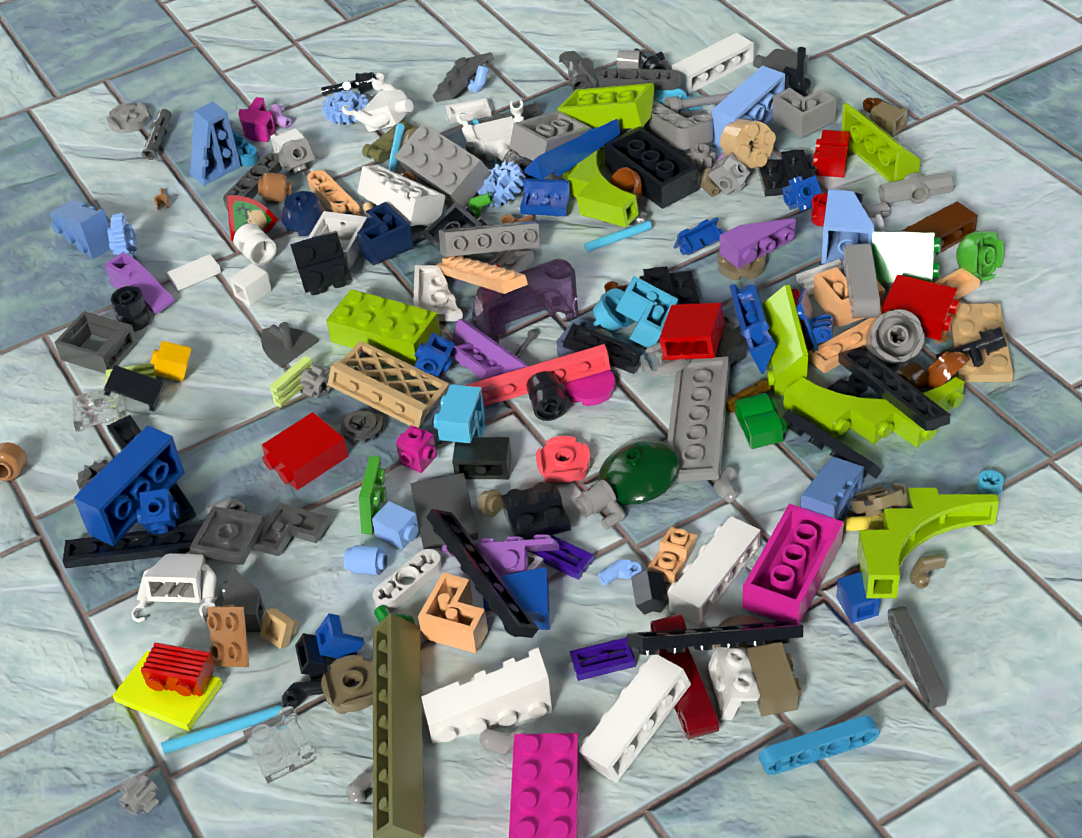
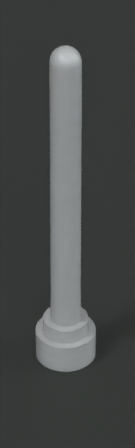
[664,92,732,113]

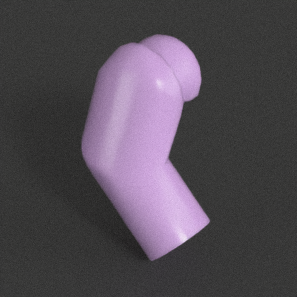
[269,104,292,128]

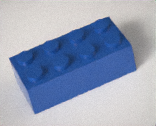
[74,425,185,546]

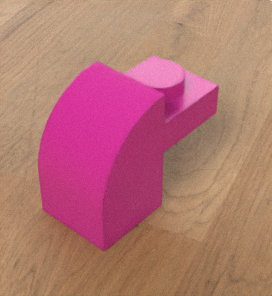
[238,97,276,142]

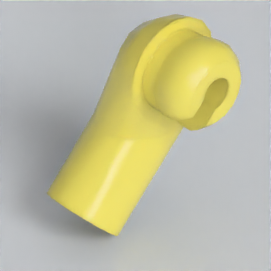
[845,512,884,532]

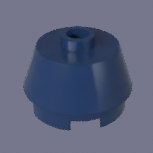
[281,191,326,236]

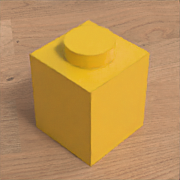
[150,341,191,382]

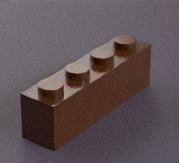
[901,201,978,255]

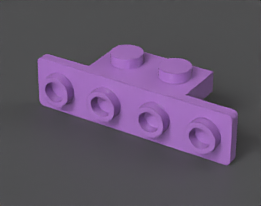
[450,319,528,380]
[442,535,559,578]

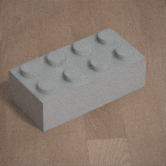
[394,123,491,208]

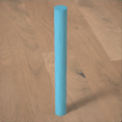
[161,704,284,754]

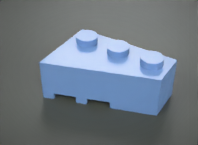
[190,102,241,186]
[49,200,110,259]
[800,456,864,521]

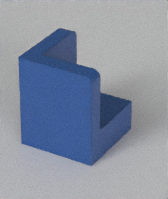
[836,572,881,624]
[315,613,364,659]

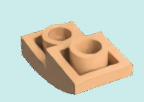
[648,527,698,584]

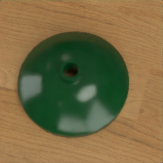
[598,439,679,505]

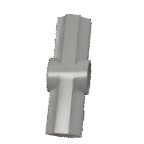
[878,172,954,204]

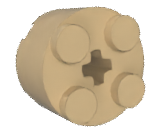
[720,118,776,168]

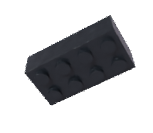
[604,126,698,209]

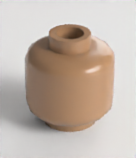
[258,173,291,203]
[0,442,27,481]

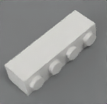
[672,33,754,94]
[667,516,761,626]
[578,655,691,783]

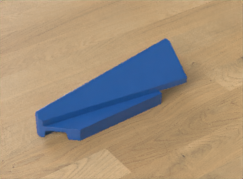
[525,119,620,180]
[729,284,776,374]

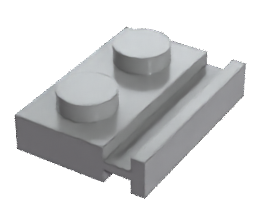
[488,250,535,273]

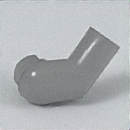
[479,728,526,755]

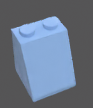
[821,189,874,265]

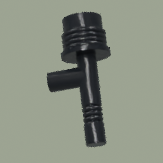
[783,47,811,97]
[633,48,666,70]
[321,72,376,96]
[935,327,1007,367]

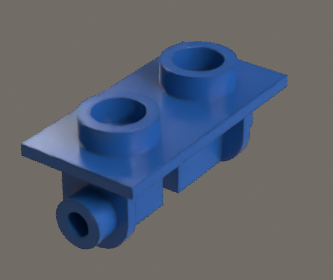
[673,217,724,256]

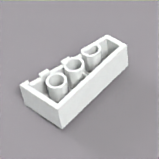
[358,165,446,226]
[421,647,552,744]

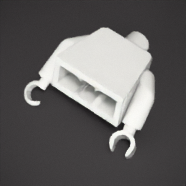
[342,73,414,132]
[456,100,524,161]
[132,551,217,622]

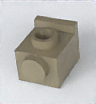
[870,101,907,137]

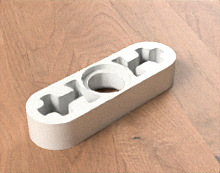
[373,549,442,612]

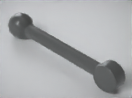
[515,330,537,358]

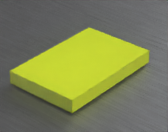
[112,651,223,731]

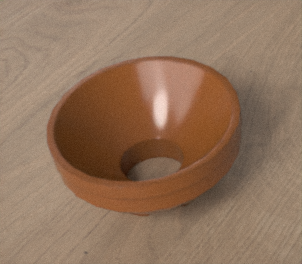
[609,167,642,201]
[927,351,970,390]

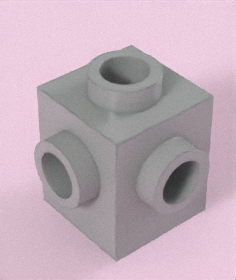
[278,139,315,174]
[708,152,750,195]

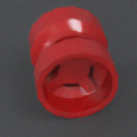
[811,193,828,227]

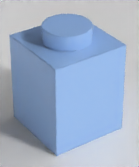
[372,501,419,550]

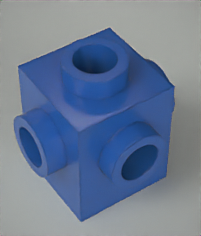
[782,175,822,211]
[414,332,455,378]
[136,489,179,534]

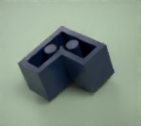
[357,202,413,266]

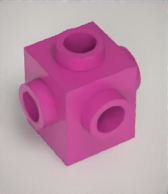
[396,425,437,473]

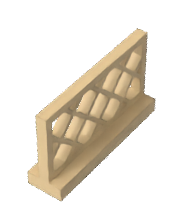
[328,341,449,428]

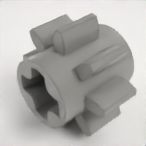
[687,143,715,172]
[300,365,331,398]
[119,775,159,816]

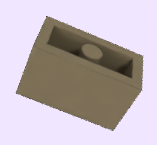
[746,642,802,717]

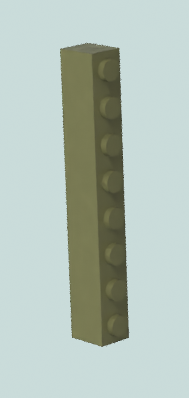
[373,614,425,838]

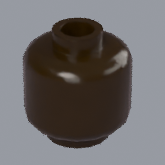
[894,362,929,393]

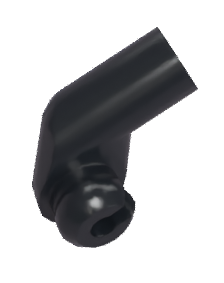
[282,679,323,709]

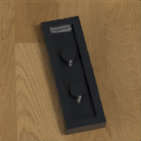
[563,323,644,374]

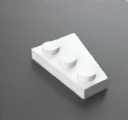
[413,265,463,321]

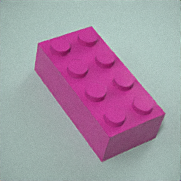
[742,503,844,624]
[509,733,580,838]

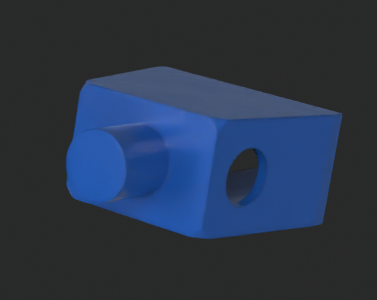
[483,567,550,630]

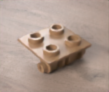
[207,604,249,667]

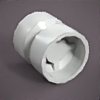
[233,223,277,266]

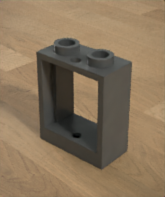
[54,311,138,374]

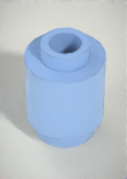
[344,545,388,575]

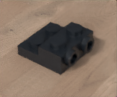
[758,149,815,197]
[422,202,487,251]
[290,231,352,295]
[639,266,700,305]
[501,482,571,540]

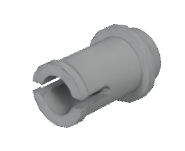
[862,202,889,218]

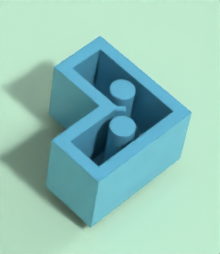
[616,276,678,348]
[434,384,486,443]

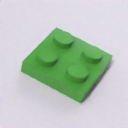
[359,456,386,535]

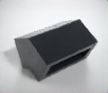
[631,570,669,615]
[295,633,328,680]

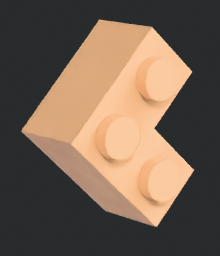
[813,267,885,327]
[418,572,488,654]

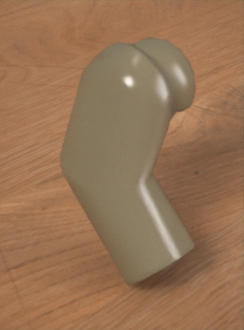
[699,167,719,197]
[910,554,946,589]

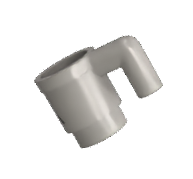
[575,480,625,530]

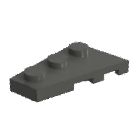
[432,52,495,102]

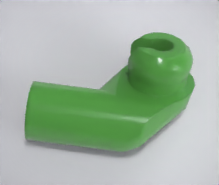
[467,192,494,219]

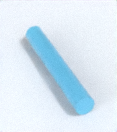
[388,123,405,173]
[584,220,652,252]

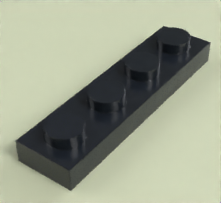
[782,409,882,479]

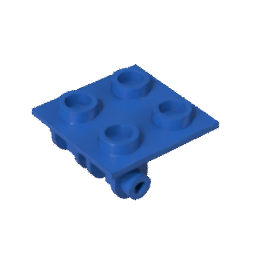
[796,288,835,351]

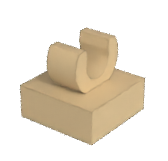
[260,607,299,649]

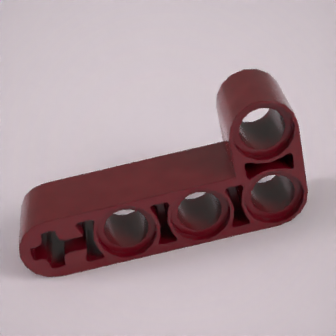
[650,613,719,740]

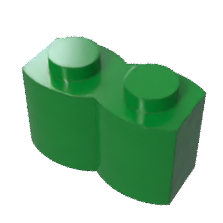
[735,393,786,449]

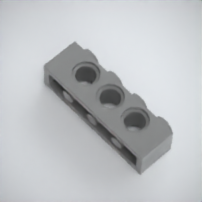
[439,221,540,257]

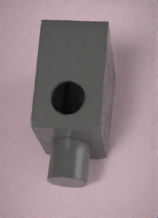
[753,49,808,90]

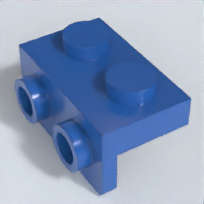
[520,179,571,217]

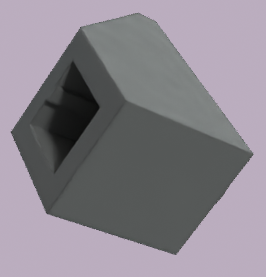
[219,569,265,632]

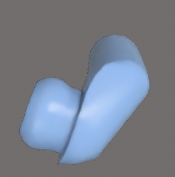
[467,65,489,93]
[598,559,642,586]

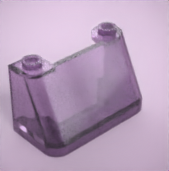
[472,259,579,344]

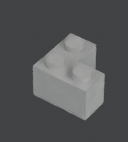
[772,88,837,138]

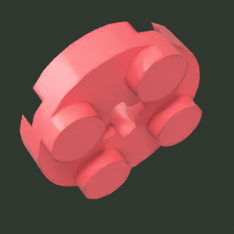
[536,436,591,483]

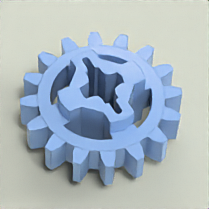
[322,90,368,125]
[478,161,525,207]
[107,213,137,258]

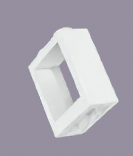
[308,211,369,271]

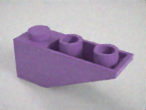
[720,218,796,269]
[104,252,175,314]

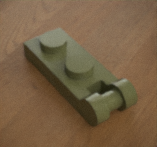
[362,121,418,163]

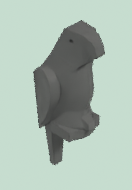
[559,51,597,92]

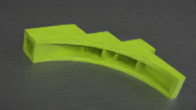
[562,139,639,228]
[783,377,965,447]
[857,488,999,598]

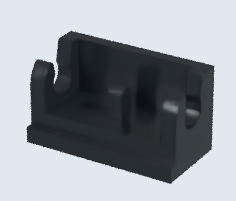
[104,365,164,412]

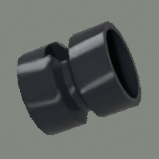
[110,286,150,332]
[526,371,567,421]

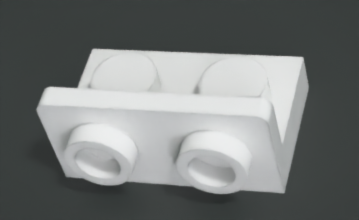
[706,647,760,720]

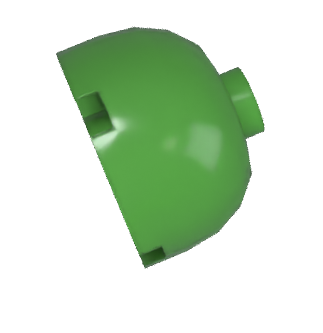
[956,231,1004,281]

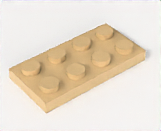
[950,303,1013,382]

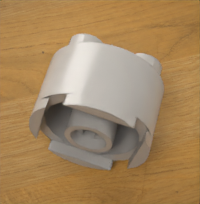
[866,309,925,365]

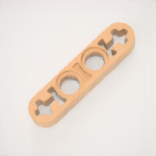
[307,170,361,216]

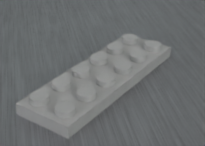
[667,356,730,482]

